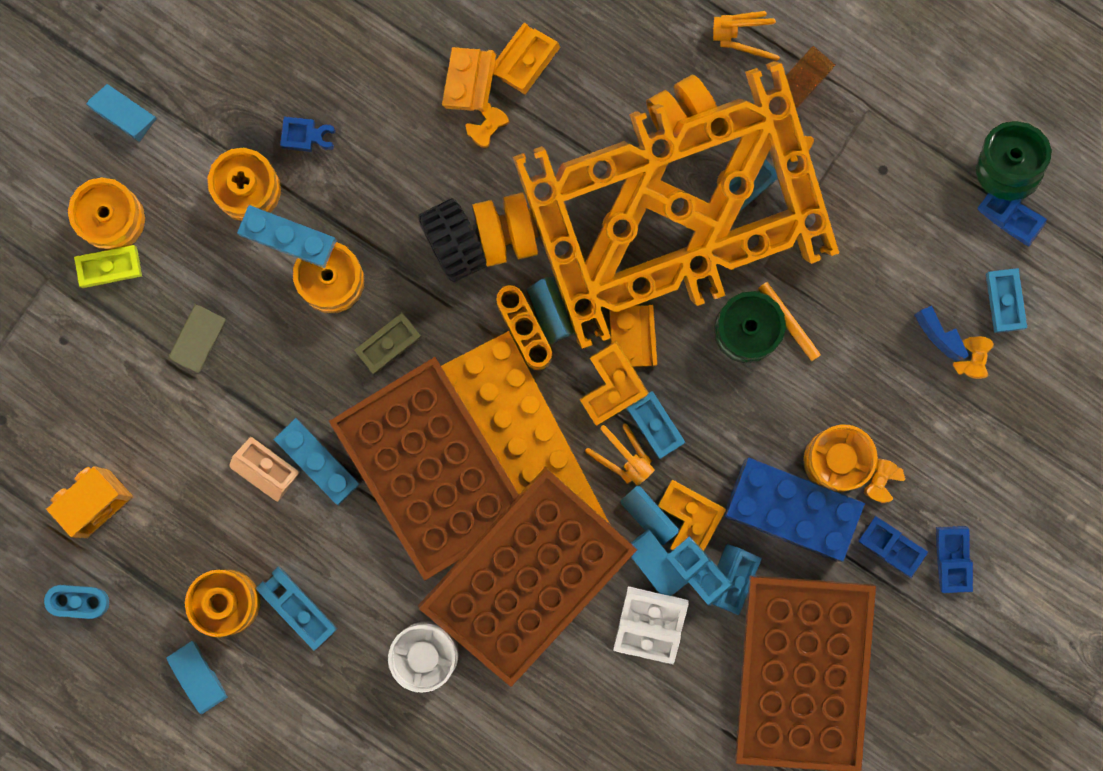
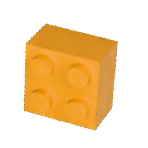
[46,466,133,538]

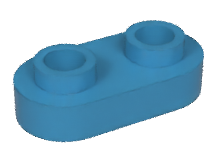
[44,585,109,619]

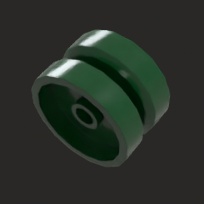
[976,121,1052,201]
[714,291,786,363]

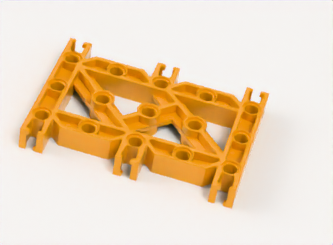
[513,61,839,349]

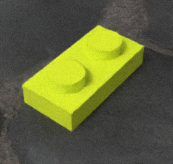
[74,245,142,288]

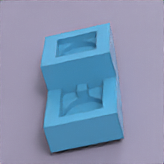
[631,529,688,596]
[666,536,734,606]
[166,641,228,715]

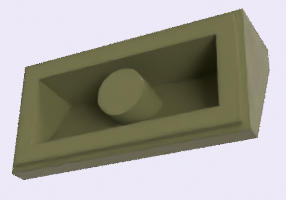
[168,304,227,374]

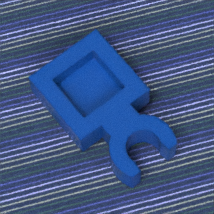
[280,117,336,152]

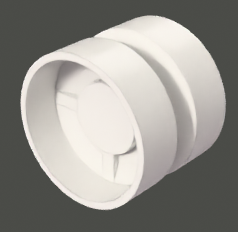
[388,621,459,693]

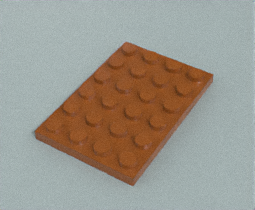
[329,357,519,581]
[418,467,637,687]
[735,575,876,771]

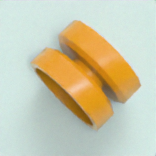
[207,148,281,221]
[68,177,145,251]
[293,242,364,313]

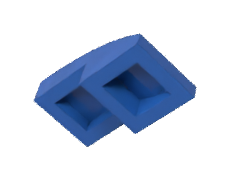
[978,193,1047,247]
[914,305,969,362]
[859,516,928,578]
[936,526,973,593]

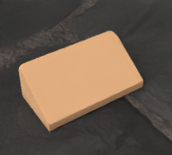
[229,437,300,502]

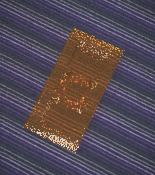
[786,46,835,110]

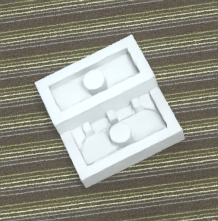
[613,586,688,665]

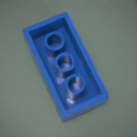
[723,457,865,562]

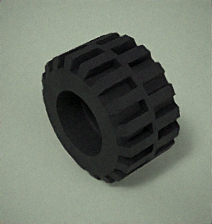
[419,198,487,283]

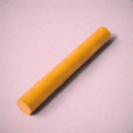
[758,282,821,362]

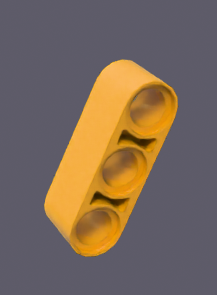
[496,285,552,370]

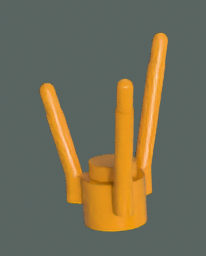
[713,11,780,61]
[585,423,655,486]

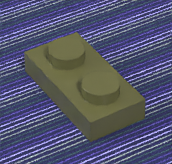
[354,313,422,375]

